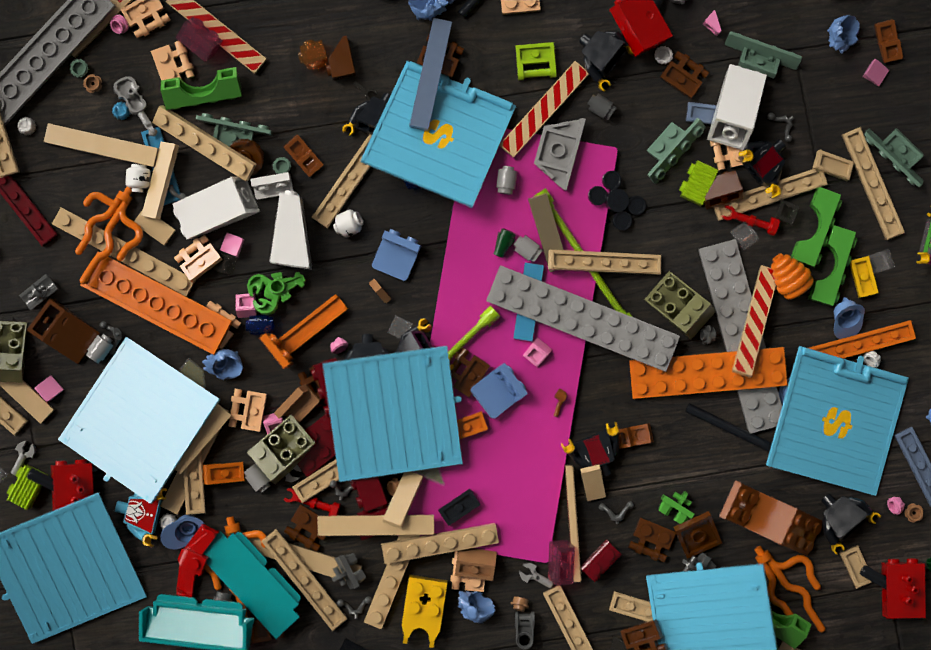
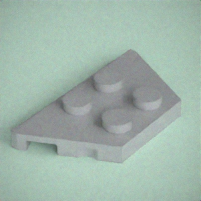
[534,118,586,191]

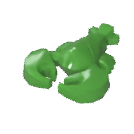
[247,272,305,315]

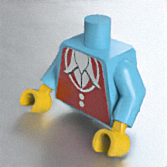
[115,488,167,547]

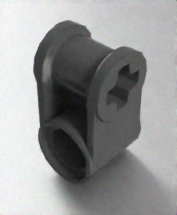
[515,611,535,649]

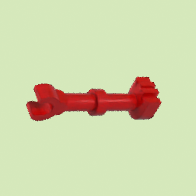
[721,205,780,236]
[284,488,341,516]

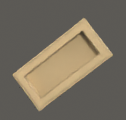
[812,150,854,181]
[134,210,176,246]
[580,464,606,501]
[840,545,871,589]

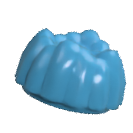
[112,102,130,120]

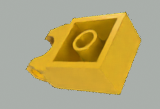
[402,575,448,648]

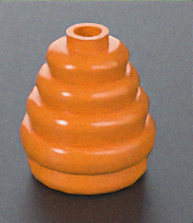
[771,253,814,300]

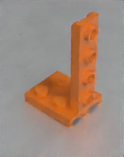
[260,294,348,369]

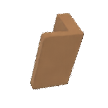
[274,384,320,423]
[455,548,497,581]

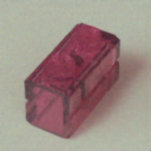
[176,17,223,62]
[548,540,575,585]

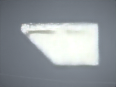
[178,358,206,389]
[411,467,445,486]

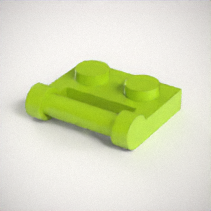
[515,42,556,80]

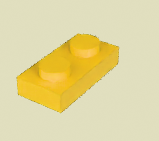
[850,256,878,298]

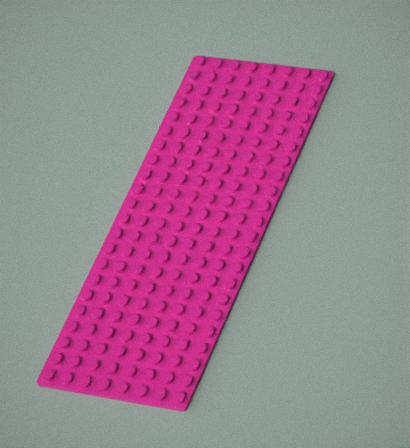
[397,129,618,563]

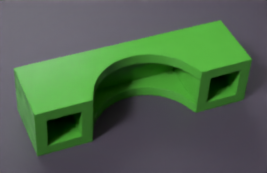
[161,67,242,110]
[791,187,842,268]
[808,225,857,306]
[771,611,812,649]

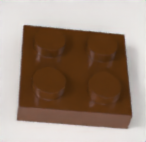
[674,511,722,559]

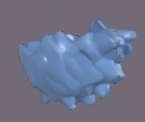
[408,0,449,21]
[827,15,859,54]
[202,349,243,380]
[458,591,495,623]

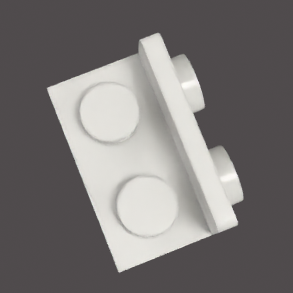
[250,172,293,200]

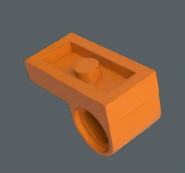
[202,462,244,485]

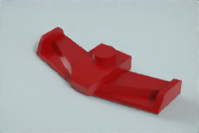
[176,523,219,597]

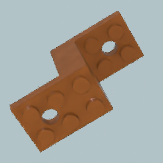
[720,481,822,556]

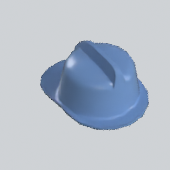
[834,297,865,339]
[160,515,204,550]

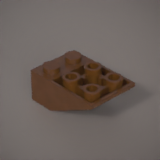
[27,299,101,364]

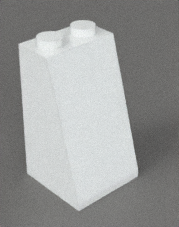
[707,64,767,150]
[172,177,260,239]
[270,191,312,270]

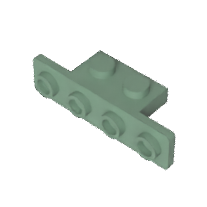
[725,32,802,79]
[196,113,273,146]
[647,118,706,184]
[864,128,924,187]

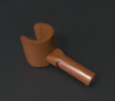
[553,389,567,417]

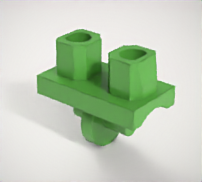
[658,491,694,524]

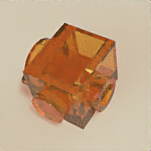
[298,40,328,70]

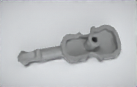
[114,77,157,137]

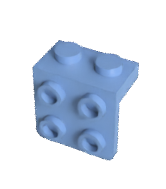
[372,229,421,281]
[471,363,528,419]

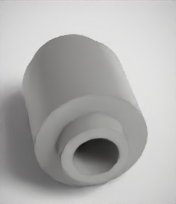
[496,166,517,195]
[514,235,543,262]
[86,334,114,363]
[244,463,270,493]

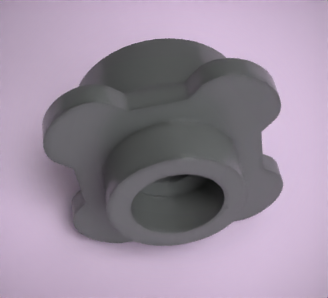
[700,325,716,345]

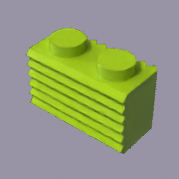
[679,161,719,206]
[7,465,47,510]

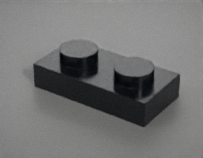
[438,488,481,526]

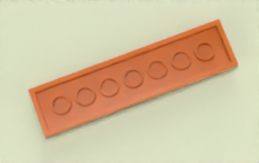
[80,252,233,355]
[629,347,787,399]

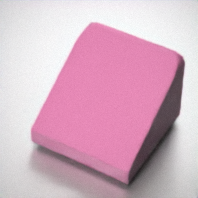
[703,10,722,36]
[862,59,889,87]
[220,233,245,257]
[236,293,256,318]
[523,338,552,368]
[35,375,64,402]
[263,413,284,435]

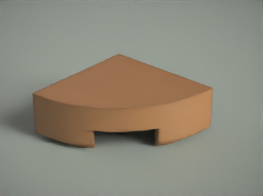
[369,279,391,303]

